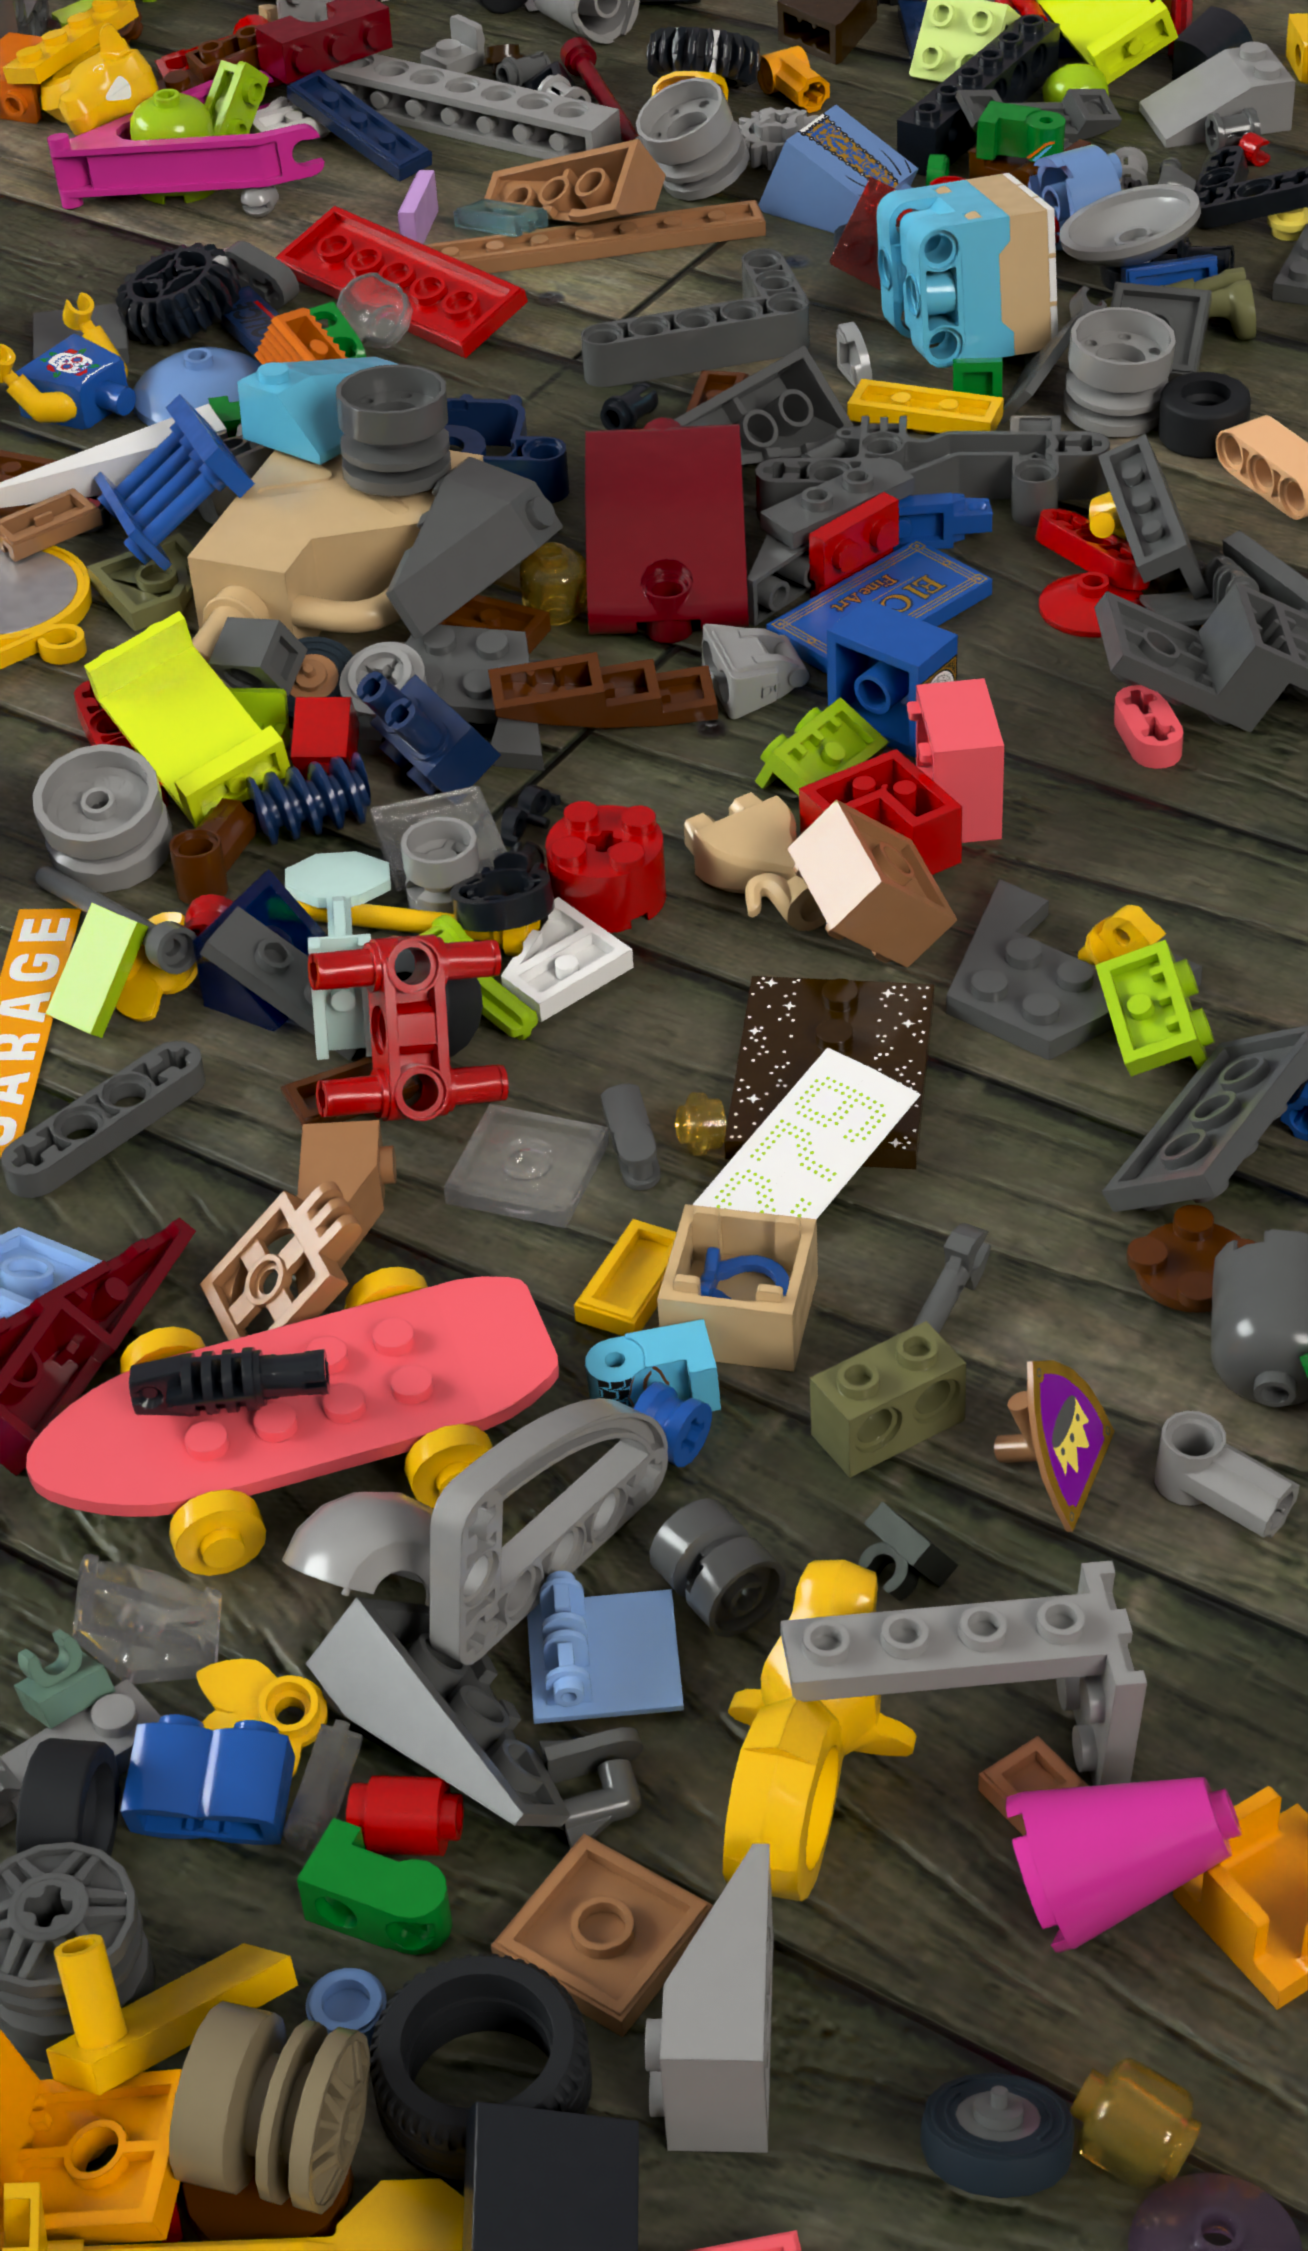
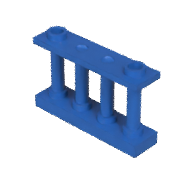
[94,394,255,571]

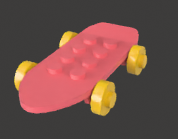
[26,1266,559,1576]

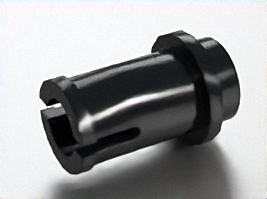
[600,382,658,430]

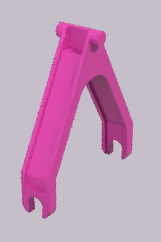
[47,70,325,209]

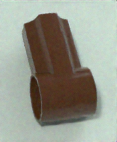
[169,798,258,904]

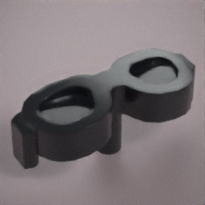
[501,785,561,848]

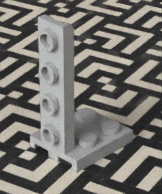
[780,1560,1147,1786]

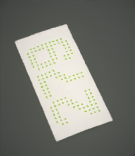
[693,1047,921,1219]

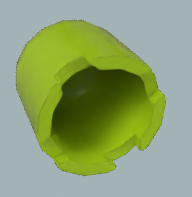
[130,89,218,204]

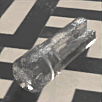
[283,1719,363,1853]

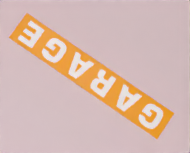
[0,908,81,1159]

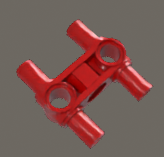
[308,934,509,1122]

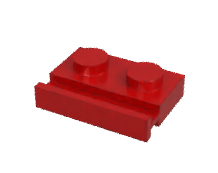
[809,492,899,599]

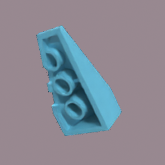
[237,357,397,465]

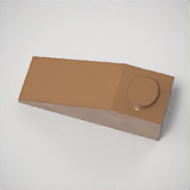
[294,1120,397,1296]

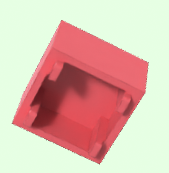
[907,678,1004,843]

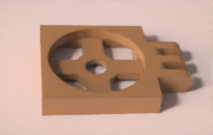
[200,1181,362,1341]

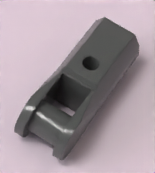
[600,1083,661,1191]

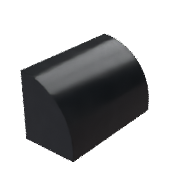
[1172,6,1253,80]

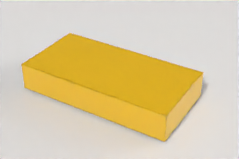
[574,1219,677,1336]

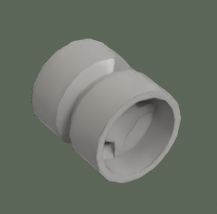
[400,817,480,914]

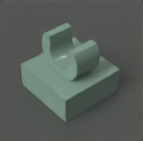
[14,1629,116,1729]

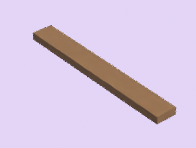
[425,200,766,274]

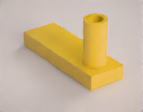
[46,1934,298,2096]

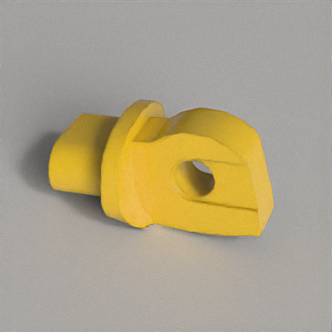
[1078,905,1166,966]

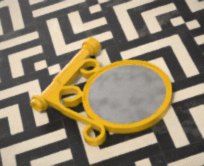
[0,545,92,670]

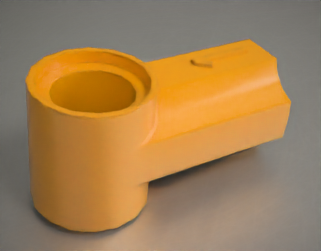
[757,45,830,113]

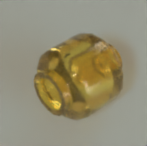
[520,542,587,625]
[1070,2057,1202,2189]

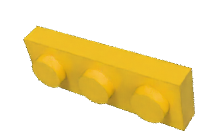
[847,379,1004,434]

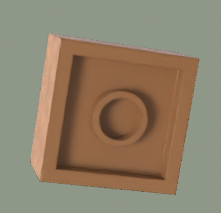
[787,799,957,968]

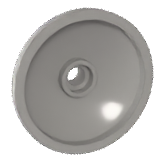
[1059,184,1201,267]

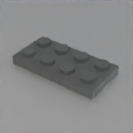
[1102,1025,1308,1212]

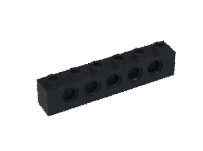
[897,14,1060,176]

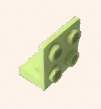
[909,0,1021,83]

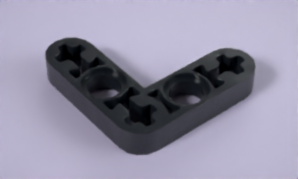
[1194,146,1308,229]

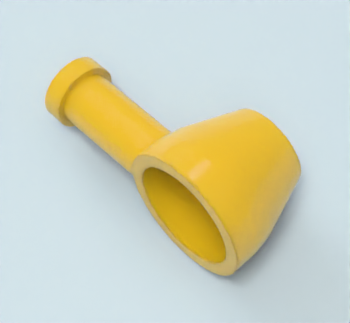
[1089,491,1127,540]

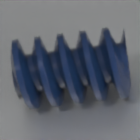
[246,752,371,846]

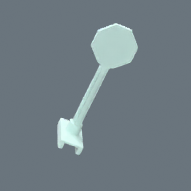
[285,851,391,1060]

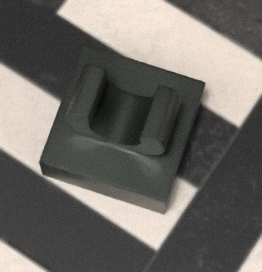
[858,1501,959,1601]

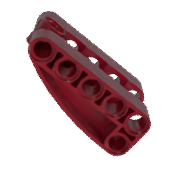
[585,417,749,643]

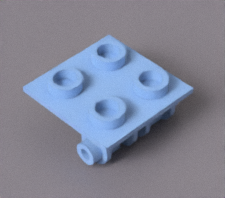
[527,1571,684,1724]

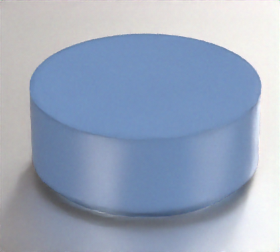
[306,1968,387,2047]

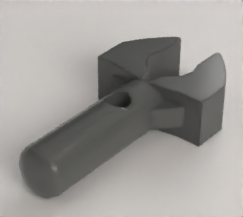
[913,1223,991,1334]

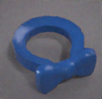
[700,1247,789,1299]

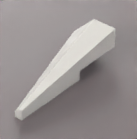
[0,404,227,508]

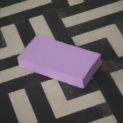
[398,170,438,244]

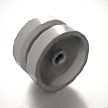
[32,744,173,893]

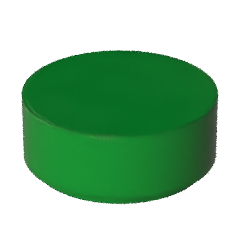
[926,154,949,186]

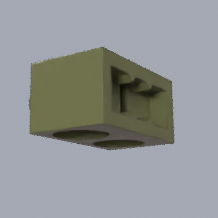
[810,1321,966,1478]

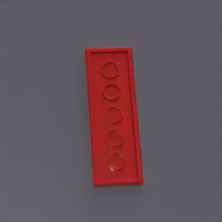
[275,206,528,359]

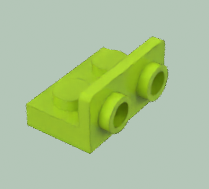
[755,697,889,796]
[1095,939,1215,1077]

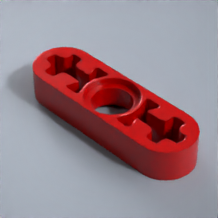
[1035,508,1150,590]

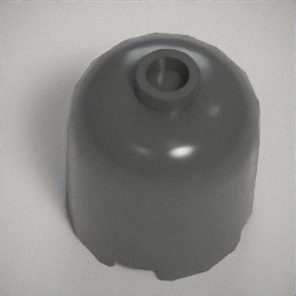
[1211,1229,1308,1407]

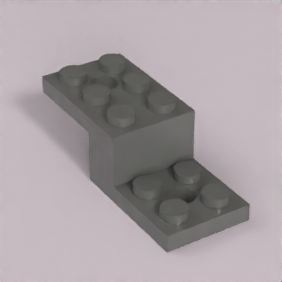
[1094,582,1308,733]

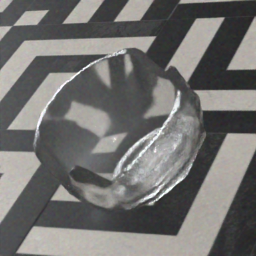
[336,273,413,350]

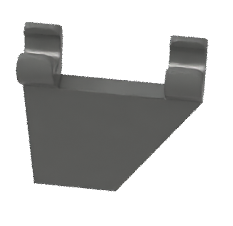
[1000,285,1107,423]

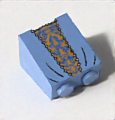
[758,105,919,233]

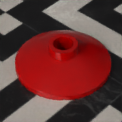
[1039,572,1146,638]

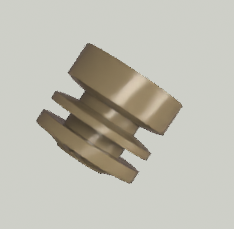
[169,2001,370,2215]

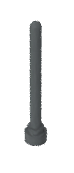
[35,866,200,974]

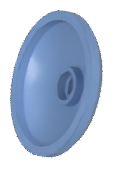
[133,347,262,426]

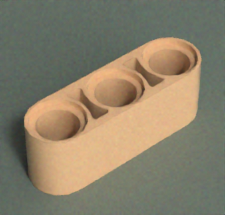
[1216,415,1308,520]

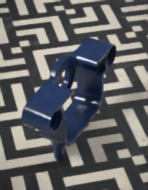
[444,394,570,504]

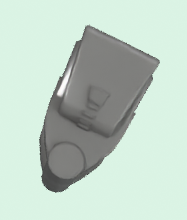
[702,624,810,719]

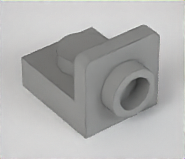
[420,14,485,74]

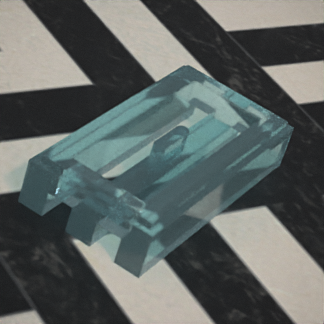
[453,199,549,237]

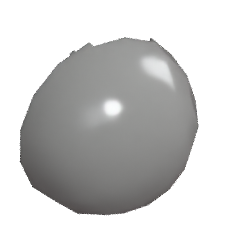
[282,1492,433,1607]

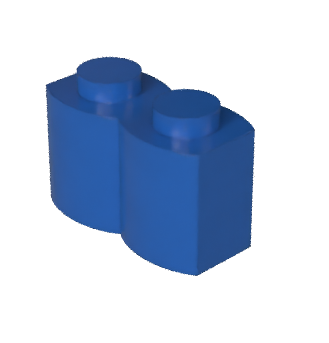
[120,1714,295,1845]

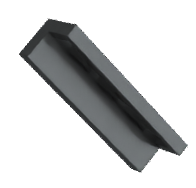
[1098,434,1209,600]

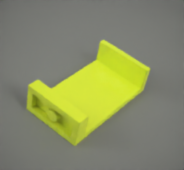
[1035,0,1178,84]
[84,611,290,828]

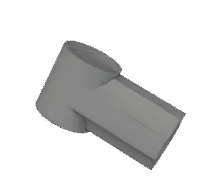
[1155,1411,1300,1538]

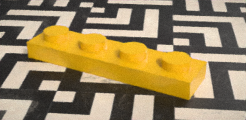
[3,0,139,84]

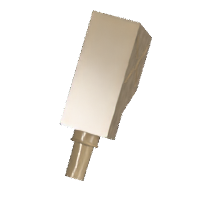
[187,450,483,677]

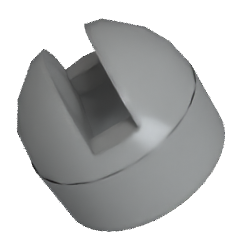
[240,185,279,218]

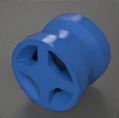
[633,1382,712,1467]

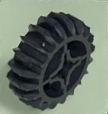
[646,26,761,88]
[115,243,241,346]

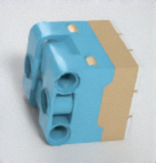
[877,173,1058,368]

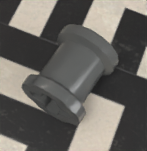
[1205,107,1261,153]

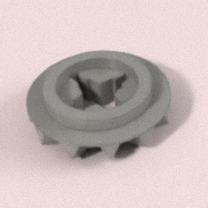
[339,642,427,718]

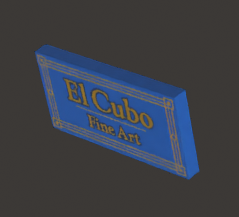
[766,539,992,674]

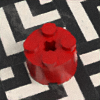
[545,801,666,933]

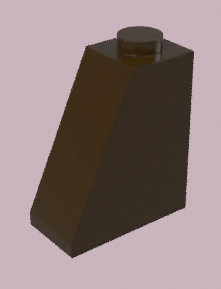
[777,0,877,65]

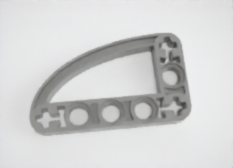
[429,1398,668,1666]

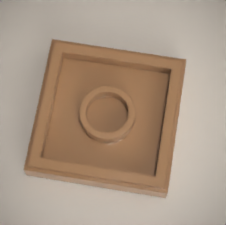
[491,1834,713,2037]

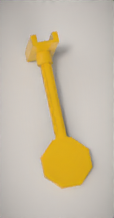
[2,2178,464,2251]

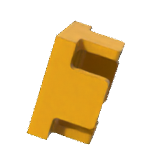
[1173,1786,1308,2010]

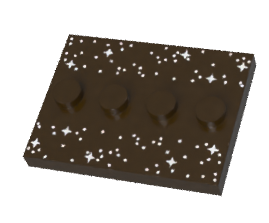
[724,976,934,1170]

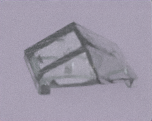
[72,1554,222,1684]

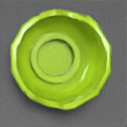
[1042,63,1109,102]

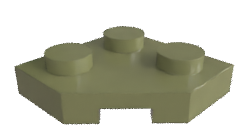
[87,533,194,631]

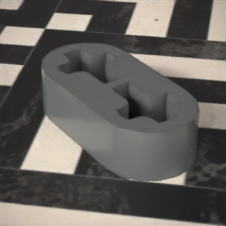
[224,241,299,309]

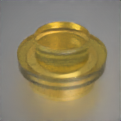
[675,1092,726,1156]

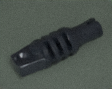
[129,1347,330,1417]

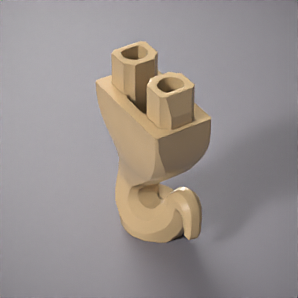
[684,792,826,931]

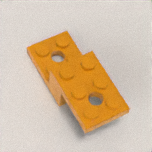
[0,2029,182,2251]

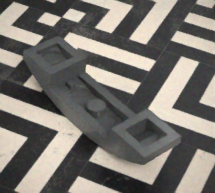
[955,89,1122,143]

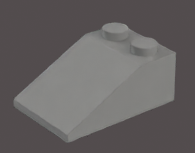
[1139,42,1295,148]
[645,1844,774,2153]

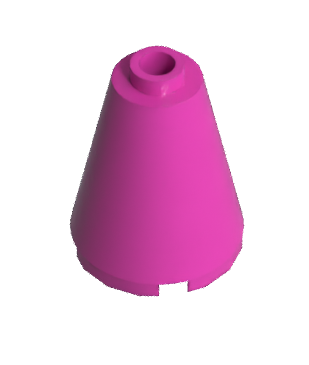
[1006,1777,1242,1953]

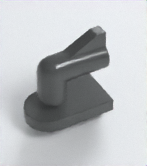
[539,1727,644,1849]

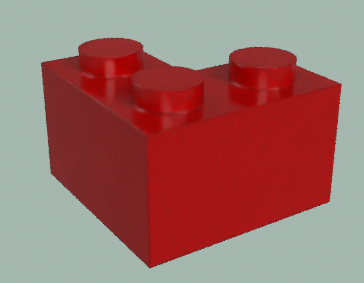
[799,749,962,875]

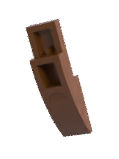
[157,24,262,93]

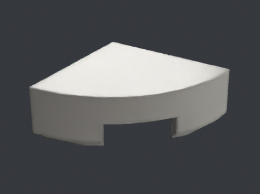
[837,321,873,388]

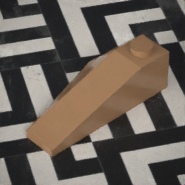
[482,139,666,223]

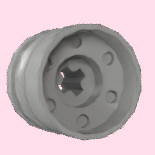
[636,77,750,201]
[1063,307,1176,437]

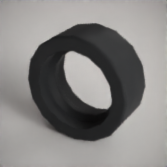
[16,1738,120,1857]

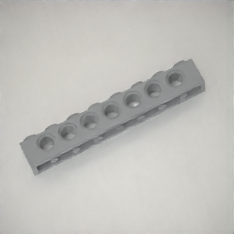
[323,54,621,160]

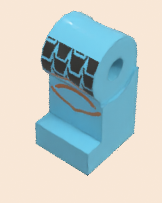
[585,1319,721,1411]

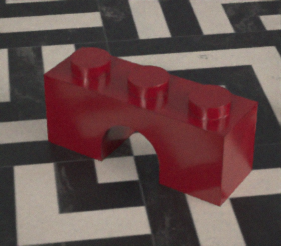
[255,0,393,84]

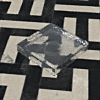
[370,786,507,891]
[444,1104,609,1228]

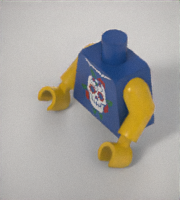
[0,292,136,430]

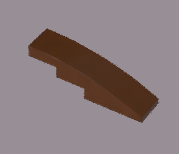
[488,652,718,728]

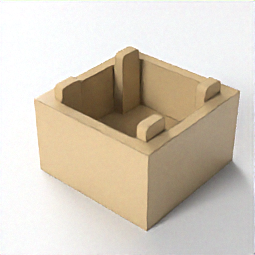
[657,1204,818,1372]

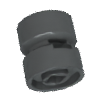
[649,1498,786,1637]

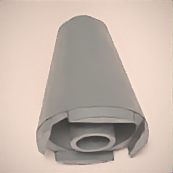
[533,0,640,44]

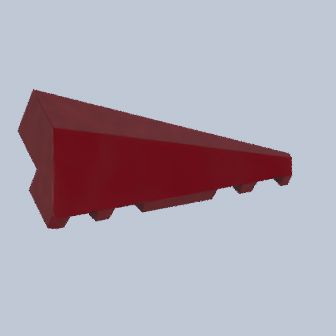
[0,1217,196,1476]

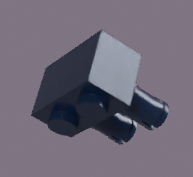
[356,671,501,804]

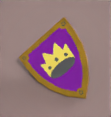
[994,1360,1115,1532]

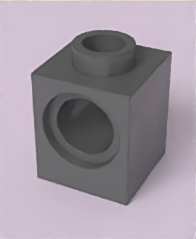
[208,617,308,697]

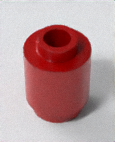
[346,1775,464,1856]

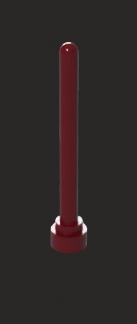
[560,37,639,142]

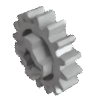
[738,107,819,170]

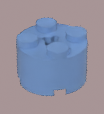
[1028,145,1122,250]

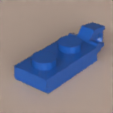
[893,493,993,552]

